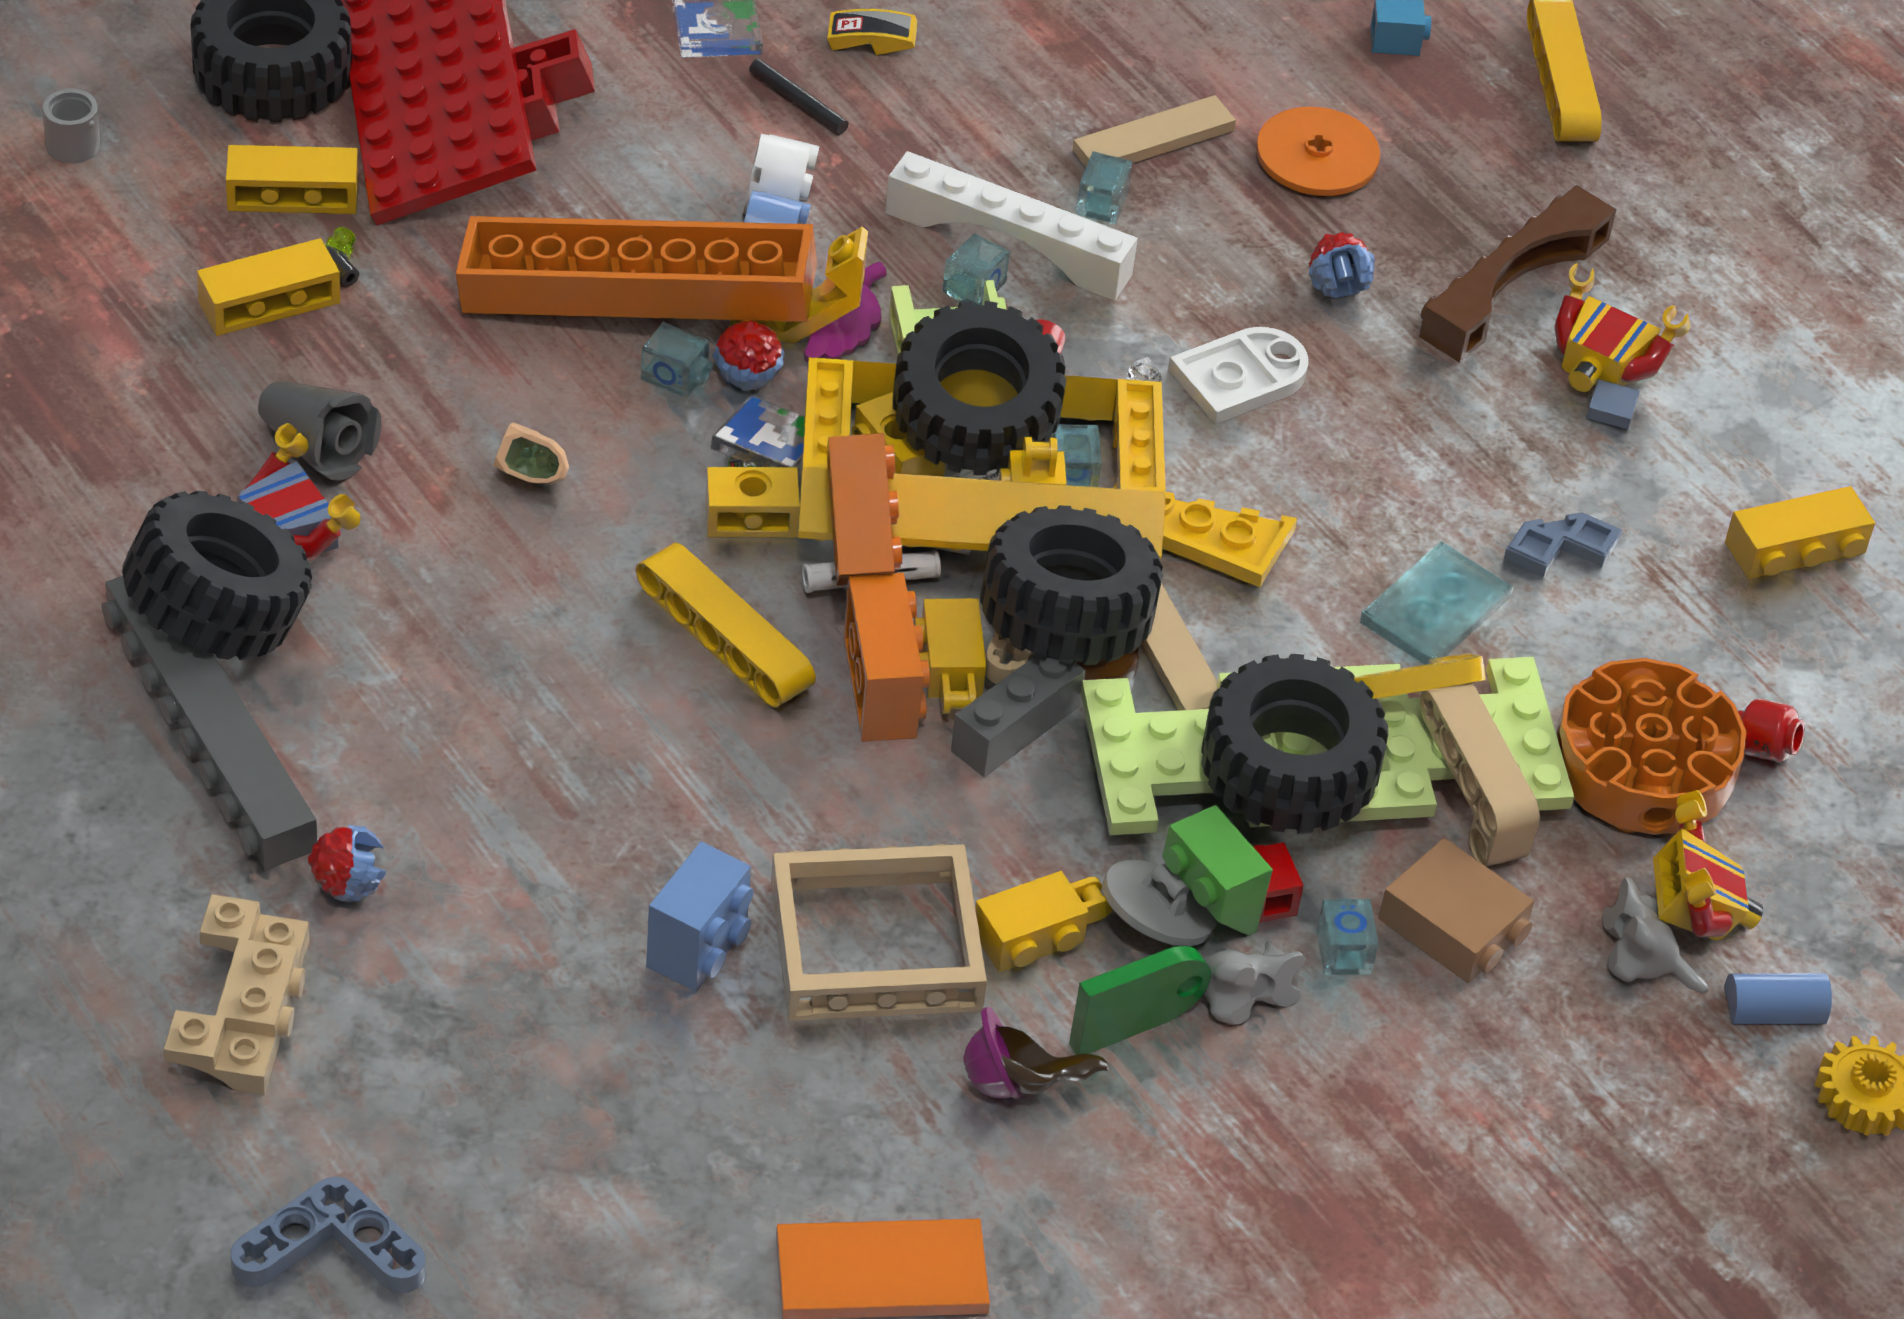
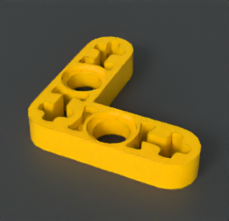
[1354,653,1486,699]

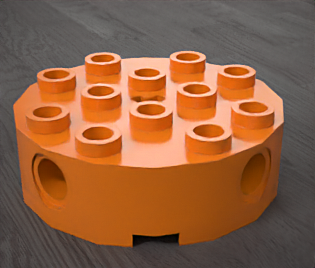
[1556,658,1746,835]

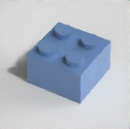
[646,841,754,992]

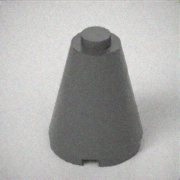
[258,380,381,480]

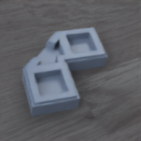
[1504,512,1623,577]

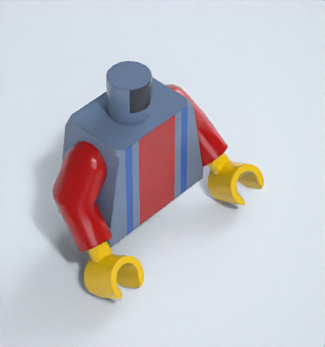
[237,423,361,562]

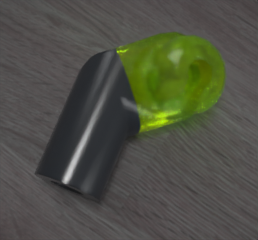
[325,227,359,287]

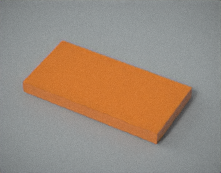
[776,1218,990,1319]

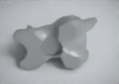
[1602,878,1708,994]
[1203,941,1306,1025]

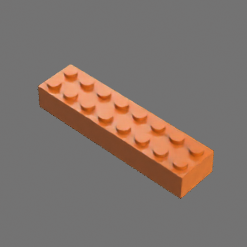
[456,216,817,322]

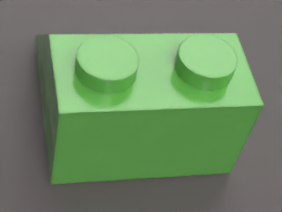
[1162,805,1273,936]

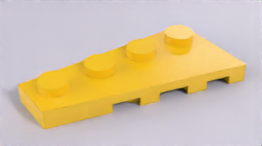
[1113,482,1297,587]

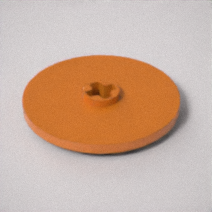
[1256,106,1380,196]

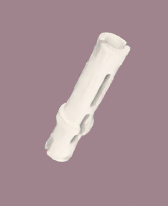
[802,549,941,593]

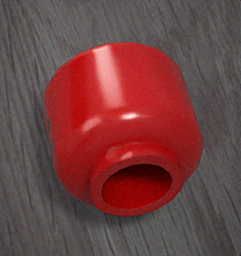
[1738,698,1805,763]

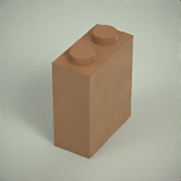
[1378,837,1534,984]

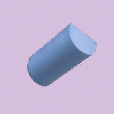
[1724,973,1832,1024]

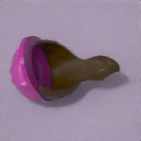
[963,1007,1109,1099]

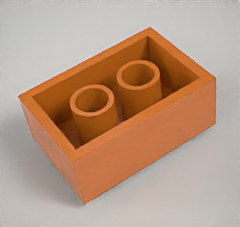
[826,433,902,586]
[843,572,930,742]

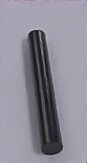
[749,58,849,135]

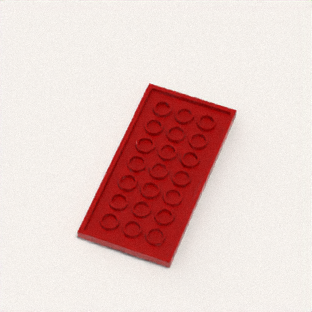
[341,0,537,226]

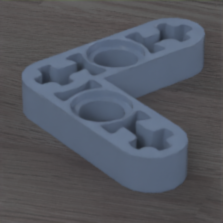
[230,1176,426,1293]

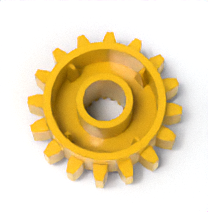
[1814,1036,1904,1136]

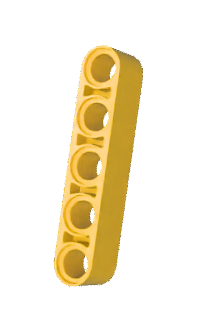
[1527,0,1602,142]
[635,542,816,708]

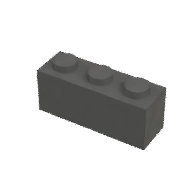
[951,657,1085,778]

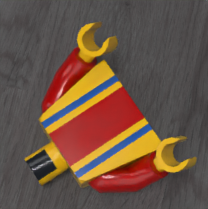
[1554,263,1691,392]
[1653,790,1763,941]

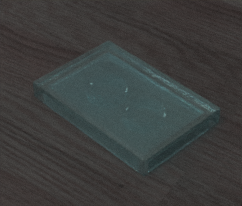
[1359,541,1513,665]

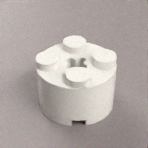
[742,133,819,215]

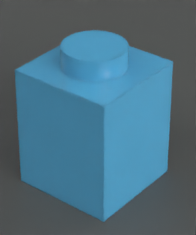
[1370,0,1431,56]

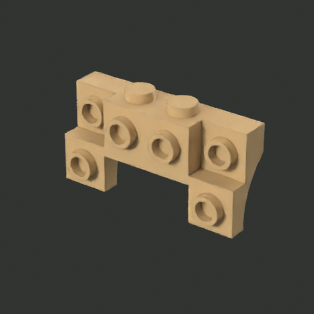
[163,894,310,1095]

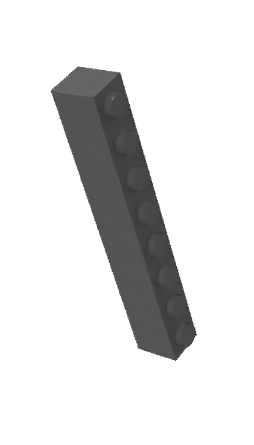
[102,576,317,870]

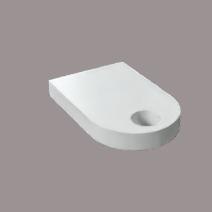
[1168,327,1308,424]

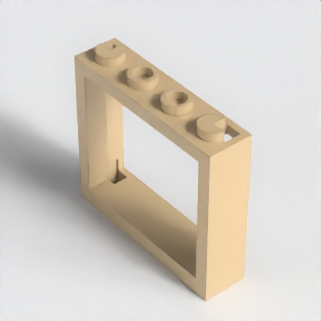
[771,844,987,1021]

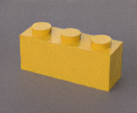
[226,145,358,214]
[197,238,340,336]
[1725,486,1875,579]

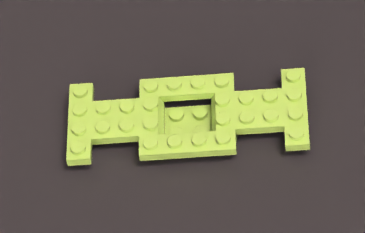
[1081,657,1574,835]

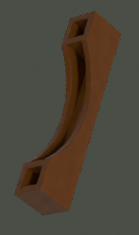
[1419,185,1617,363]

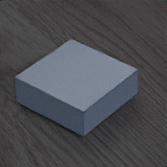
[1586,379,1640,430]

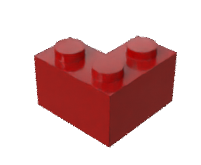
[514,29,595,141]

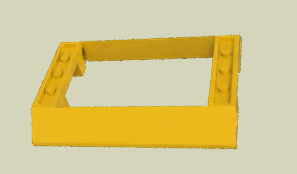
[798,357,1166,559]

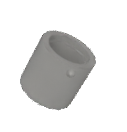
[42,88,101,163]

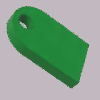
[1069,946,1211,1054]

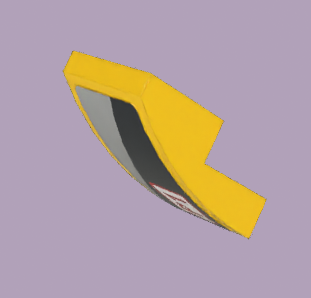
[827,9,918,55]

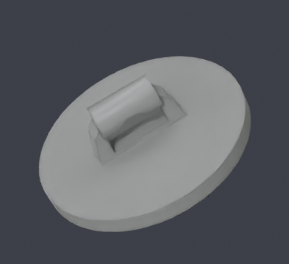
[1103,860,1216,946]

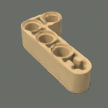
[1420,683,1540,867]

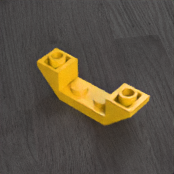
[729,226,868,343]

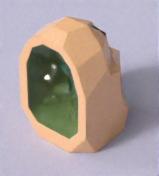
[493,422,569,485]

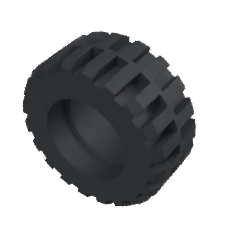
[190,0,352,122]
[892,301,1067,475]
[122,491,312,660]
[980,505,1163,665]
[1201,654,1388,834]

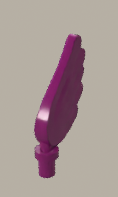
[804,261,887,363]

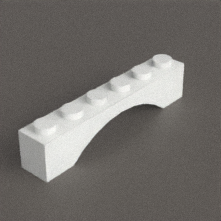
[885,151,1138,301]

